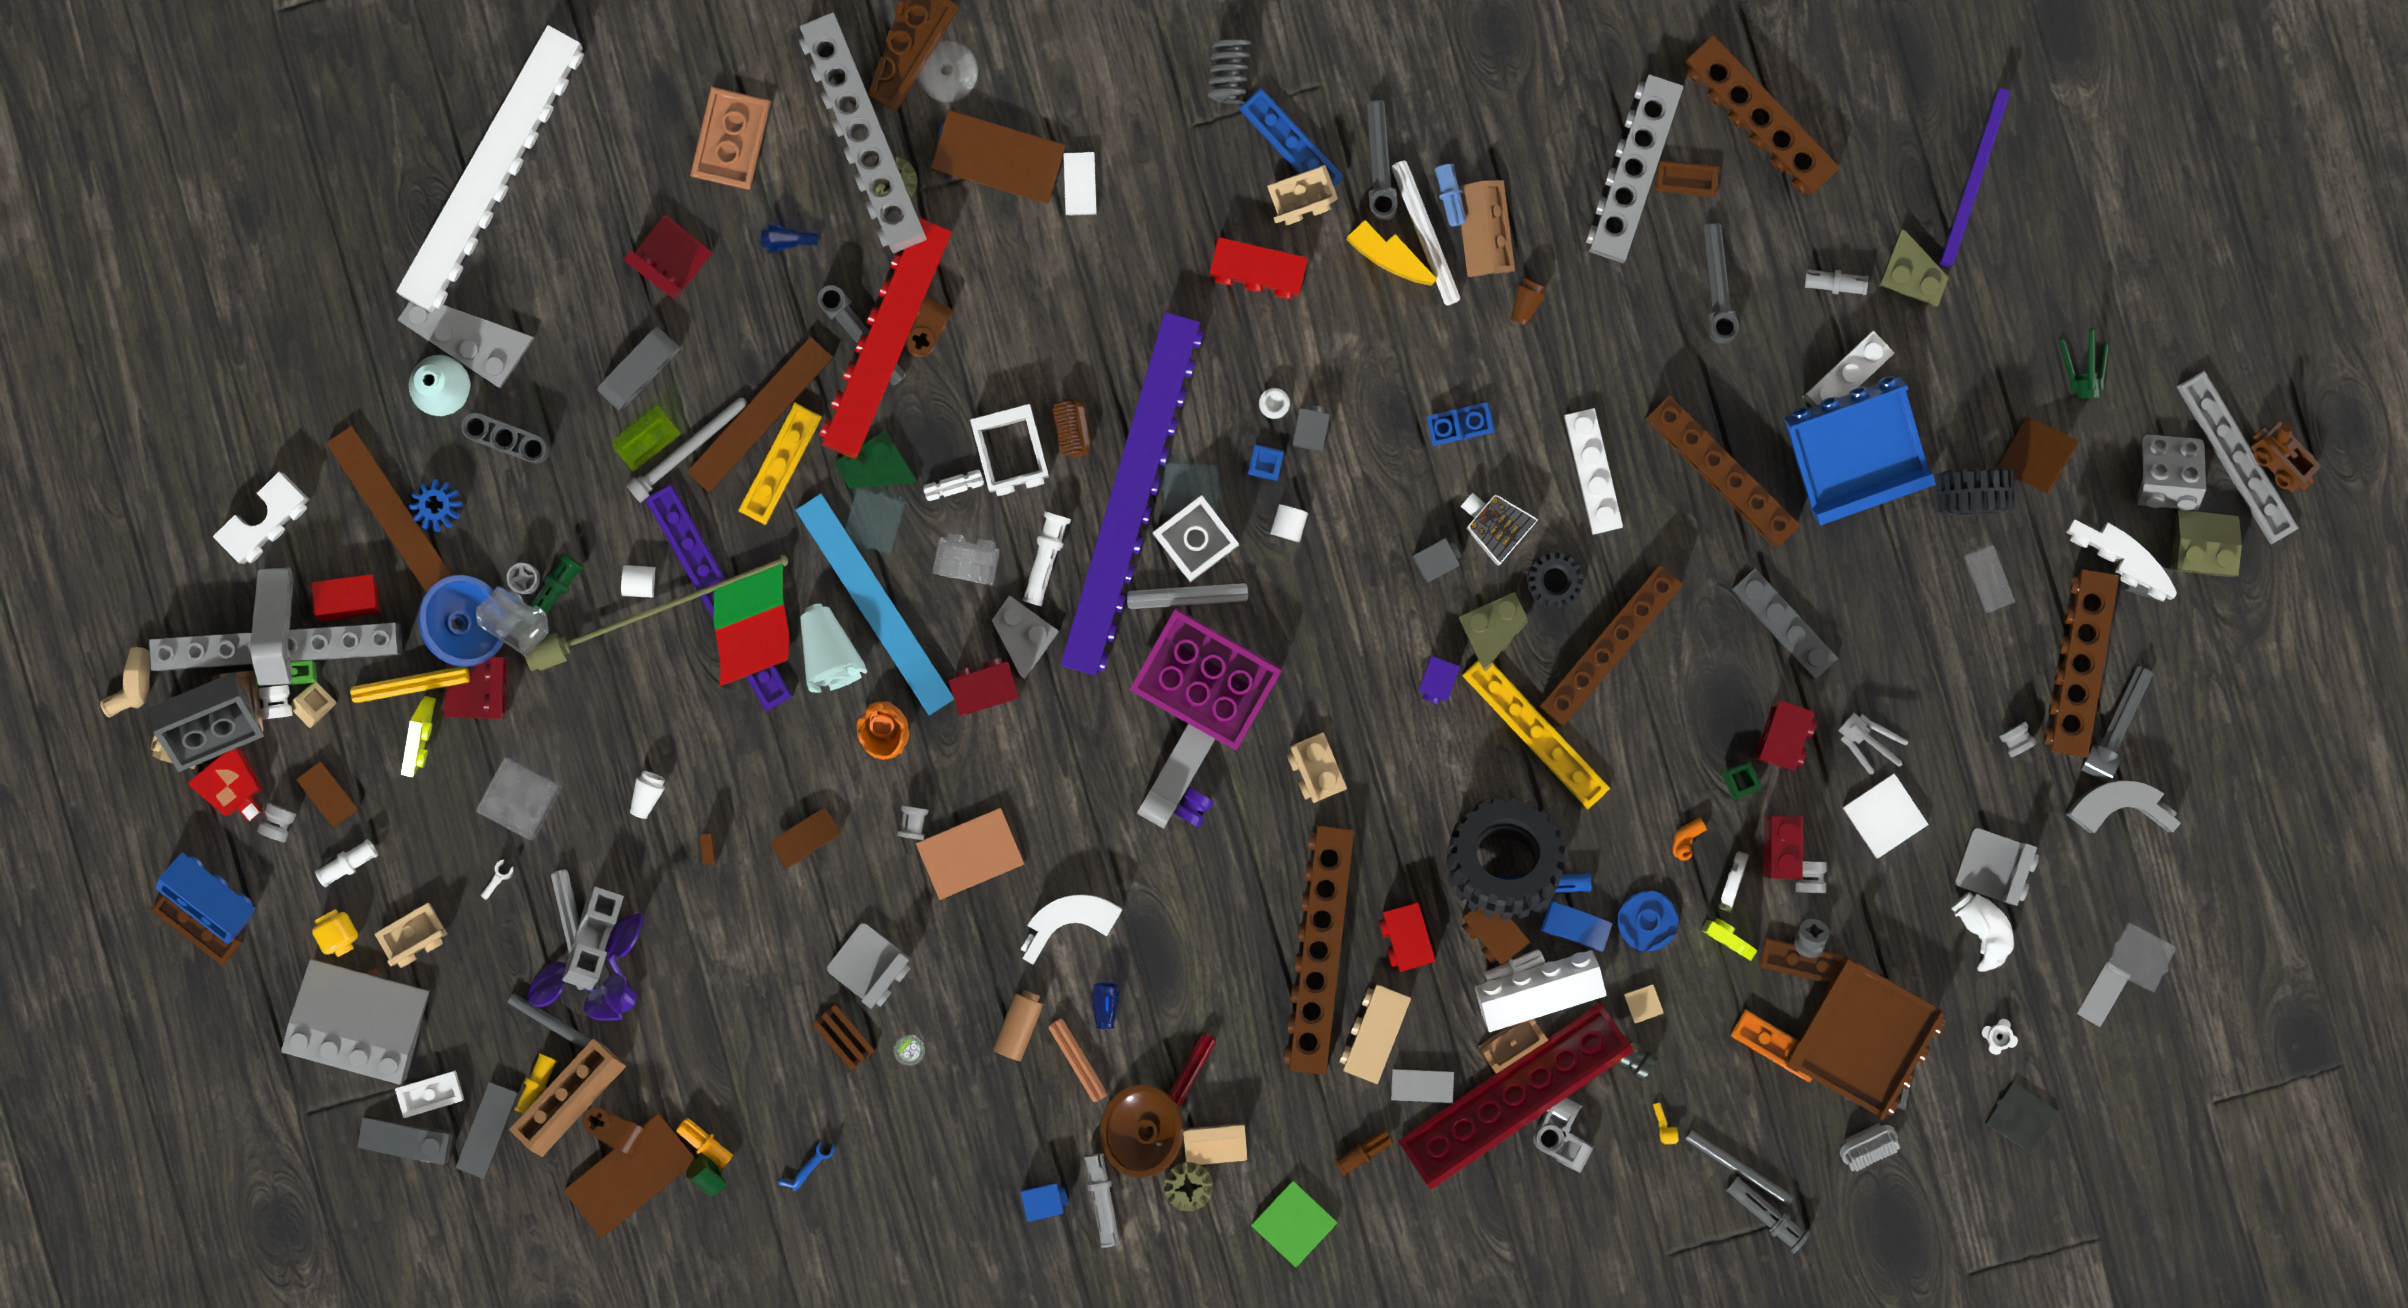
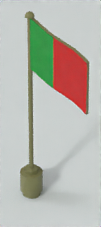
[523,555,790,687]

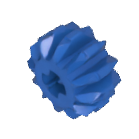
[409,479,463,532]

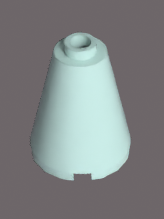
[409,355,471,416]
[800,604,867,693]

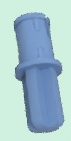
[1435,164,1466,226]

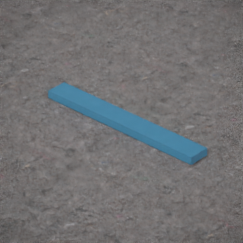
[795,494,954,716]

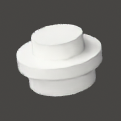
[1259,388,1290,419]

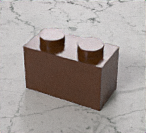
[1461,908,1530,965]

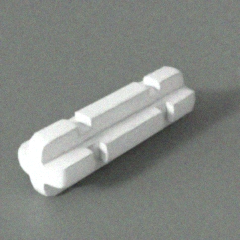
[924,470,984,501]

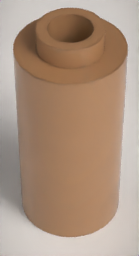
[993,990,1044,1062]

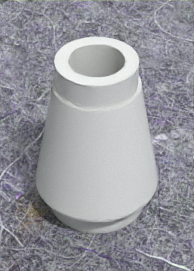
[630,771,665,819]

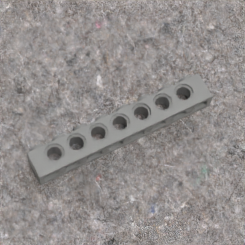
[798,12,927,253]
[149,623,403,671]

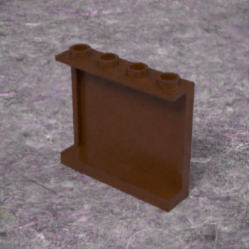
[1784,956,1946,1121]

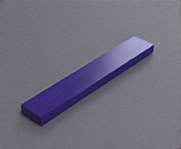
[1937,87,2010,268]

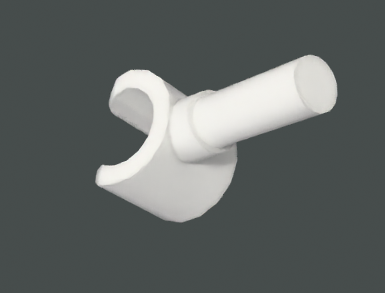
[481,860,514,900]

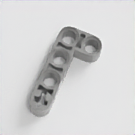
[251,567,293,686]
[1137,724,1215,829]

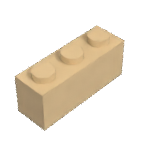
[1339,984,1411,1084]

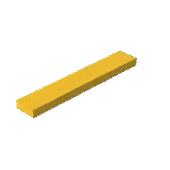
[1462,660,1610,809]

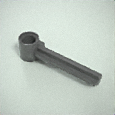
[1367,100,1397,222]
[1703,223,1739,344]
[817,285,906,386]
[2080,666,2153,783]

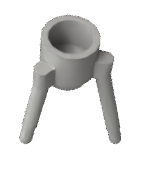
[1838,713,1908,774]

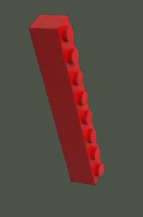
[819,217,952,459]

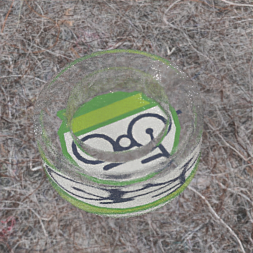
[894,1035,925,1066]

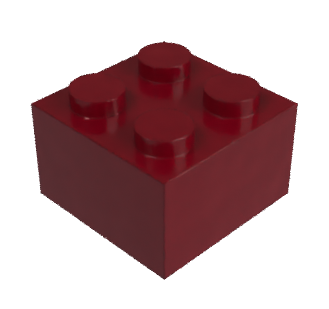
[948,658,1021,716]
[1753,700,1817,771]

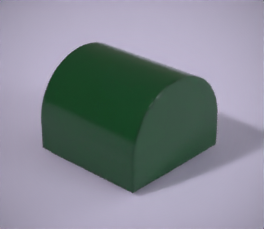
[1721,760,1763,800]
[686,1154,726,1196]

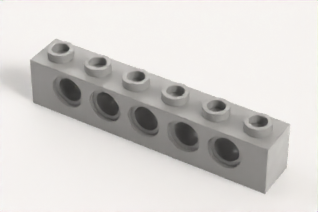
[1586,74,1684,263]

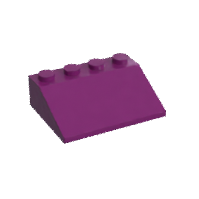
[1129,608,1283,751]

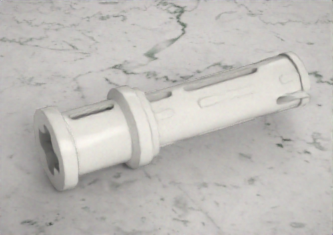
[1022,511,1071,606]

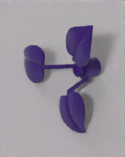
[527,914,644,1020]

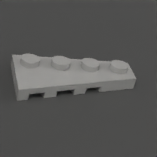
[398,301,534,389]

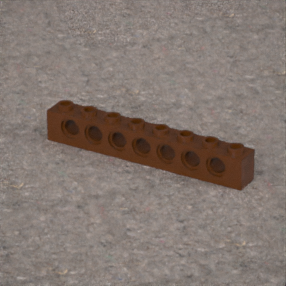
[1284,826,1354,1075]

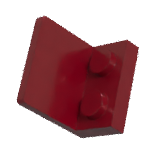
[623,216,712,301]
[444,657,508,719]

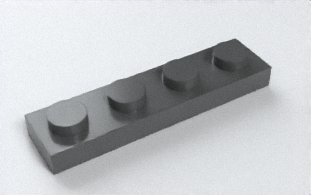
[1731,568,1838,679]

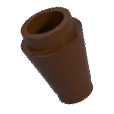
[1510,278,1546,326]

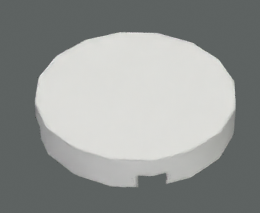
[1719,851,1749,912]

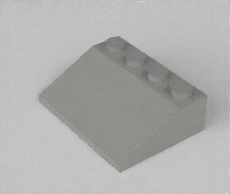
[281,959,430,1085]

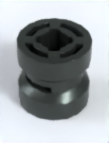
[1616,1039,1658,1082]

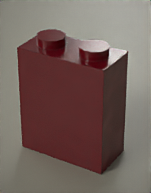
[1763,816,1803,879]

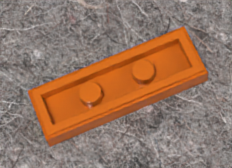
[1729,1009,1812,1083]

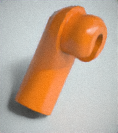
[1672,817,1707,861]

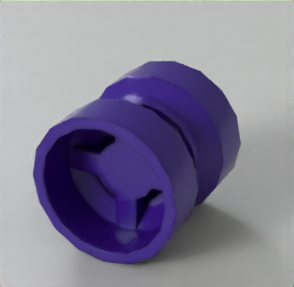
[1173,786,1215,828]

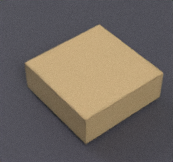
[1624,984,1664,1023]

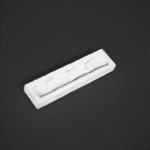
[1564,408,1623,535]

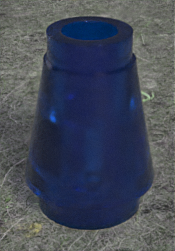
[1090,983,1121,1029]

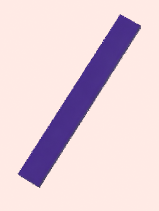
[645,484,793,712]

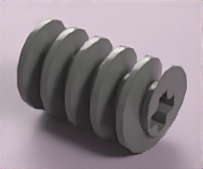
[1207,38,1251,104]

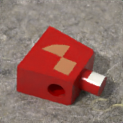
[188,747,263,823]

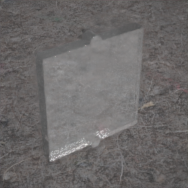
[2106,923,2177,993]

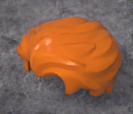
[857,701,909,760]

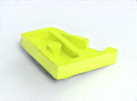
[401,696,436,777]
[1701,918,1757,961]

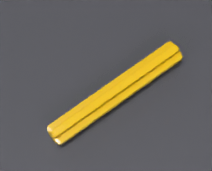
[350,666,470,703]

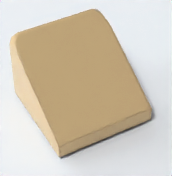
[290,682,337,728]

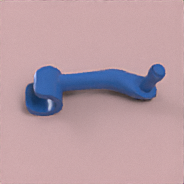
[778,1141,835,1191]

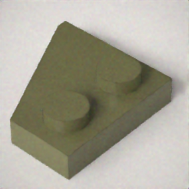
[1459,592,1528,671]

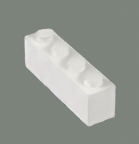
[1475,950,1607,1032]

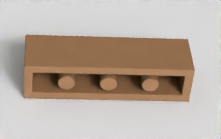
[509,1039,626,1157]

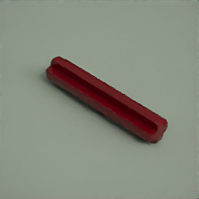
[1169,1033,1216,1108]

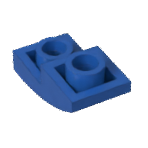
[1426,402,1496,446]
[1541,902,1613,952]

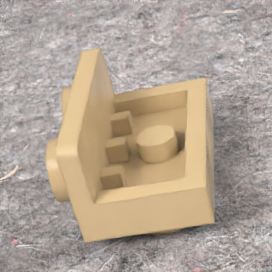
[1267,165,1338,225]
[375,903,448,968]

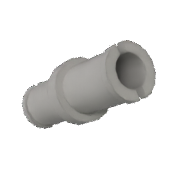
[1805,269,1869,295]

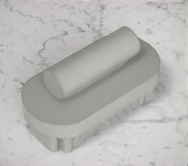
[1840,1123,1900,1172]

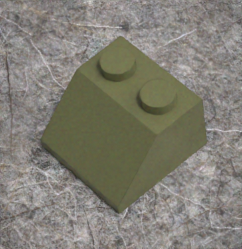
[2171,509,2242,577]

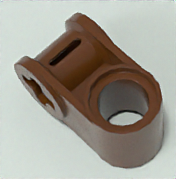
[907,296,954,358]
[583,1108,646,1157]

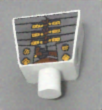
[1461,492,1538,566]

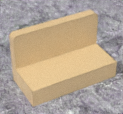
[1183,1123,1247,1165]

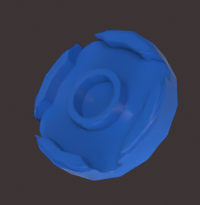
[1617,891,1679,951]

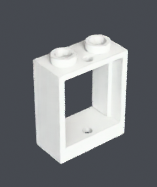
[970,404,1049,496]

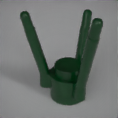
[2059,328,2109,398]

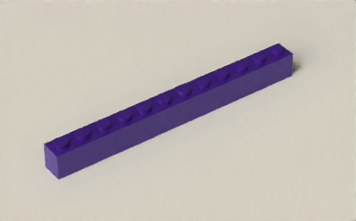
[1061,312,1204,676]

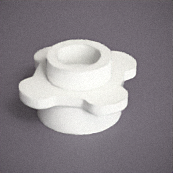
[1982,1019,2018,1055]

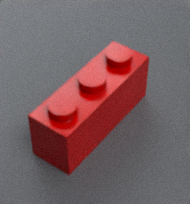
[1210,237,1308,300]

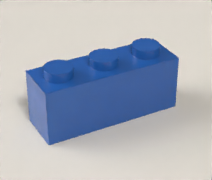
[156,852,255,945]

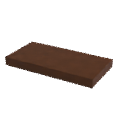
[931,110,1066,204]
[563,1112,696,1239]

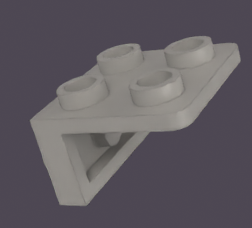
[2137,435,2206,511]
[1955,828,2039,906]
[827,924,911,1009]

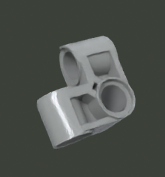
[1533,1097,1595,1173]

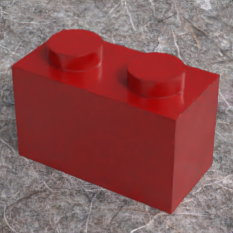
[1378,902,1436,972]

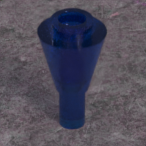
[761,223,818,254]

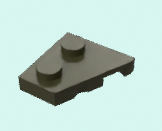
[1879,230,1949,307]

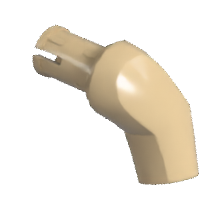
[100,647,151,718]

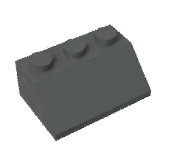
[149,672,264,772]

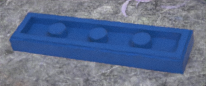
[1239,88,1344,187]

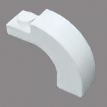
[1021,894,1123,964]

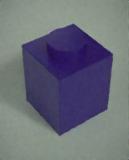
[1418,656,1460,705]

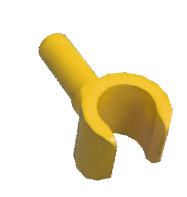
[1653,1102,1678,1145]

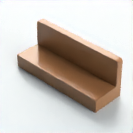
[1459,180,1515,277]

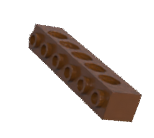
[1684,35,1840,196]
[1645,395,1800,548]
[1538,565,1683,726]
[2044,569,2119,758]

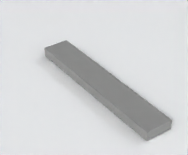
[2176,370,2298,544]

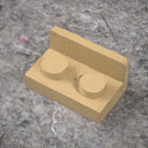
[1286,732,1347,803]

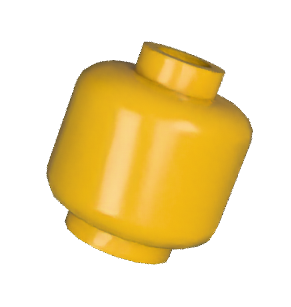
[312,909,358,957]

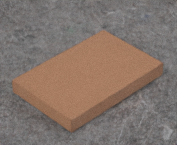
[690,87,771,191]
[916,808,1024,900]

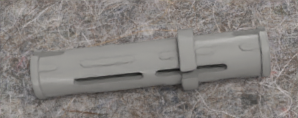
[1084,1153,1120,1248]

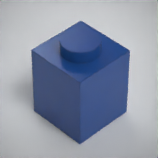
[1021,1181,1068,1222]

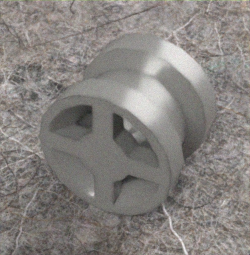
[1999,721,2038,757]

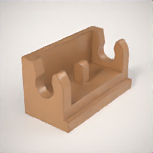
[1478,1019,1548,1074]

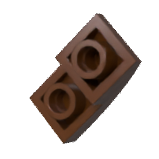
[770,808,841,869]

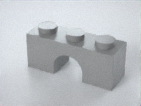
[562,887,624,990]

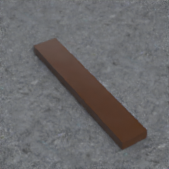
[687,337,833,493]
[326,426,453,592]

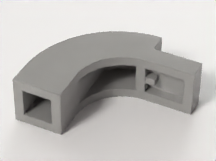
[2065,781,2181,833]

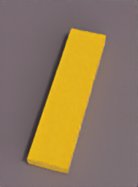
[738,403,823,525]

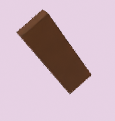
[150,894,243,967]
[1758,937,1856,984]

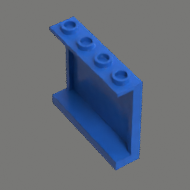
[1784,376,1936,526]

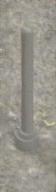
[625,398,747,503]

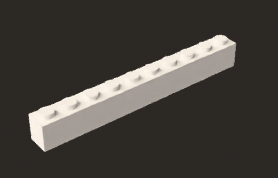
[396,25,584,313]

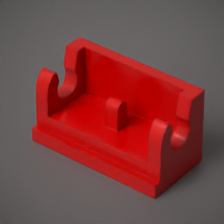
[311,574,381,622]

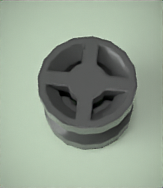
[1794,919,1830,958]

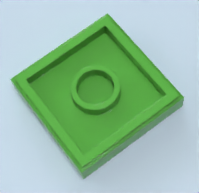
[1251,1180,1338,1267]

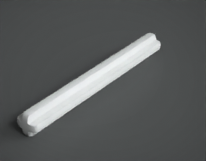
[1391,160,1460,305]

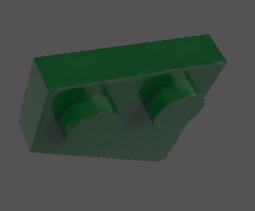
[833,431,917,489]

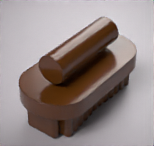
[1052,397,1093,458]

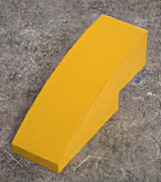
[1346,220,1437,286]

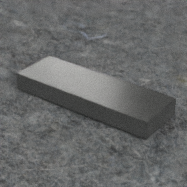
[456,1081,519,1179]

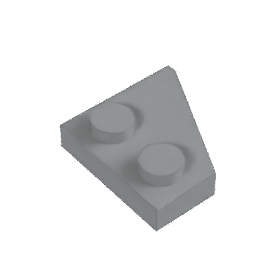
[992,596,1059,679]

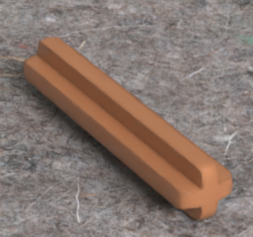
[1049,1019,1107,1102]

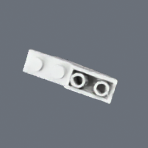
[2066,519,2177,602]

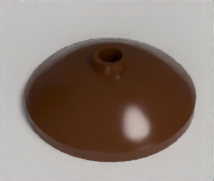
[1100,1085,1184,1178]

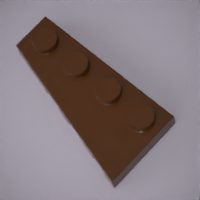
[868,0,960,112]

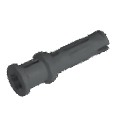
[1725,1176,1811,1254]

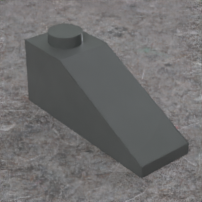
[358,1117,454,1165]

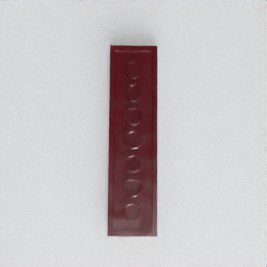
[1398,1003,1634,1190]

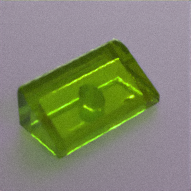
[611,405,681,471]

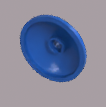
[418,575,508,666]

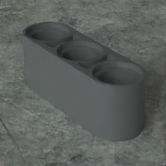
[597,326,680,411]
[461,413,550,464]

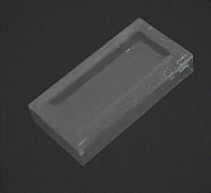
[1963,545,2015,613]

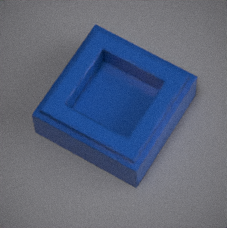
[1248,444,1284,481]

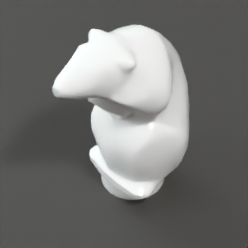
[1951,892,2014,972]

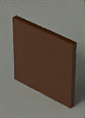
[1998,416,2079,495]

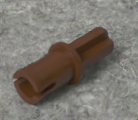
[1334,1130,1393,1176]

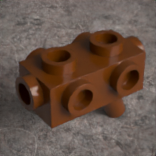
[2250,422,2322,492]

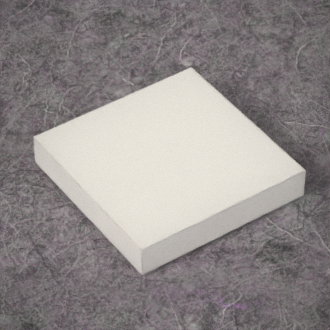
[1842,774,1928,859]

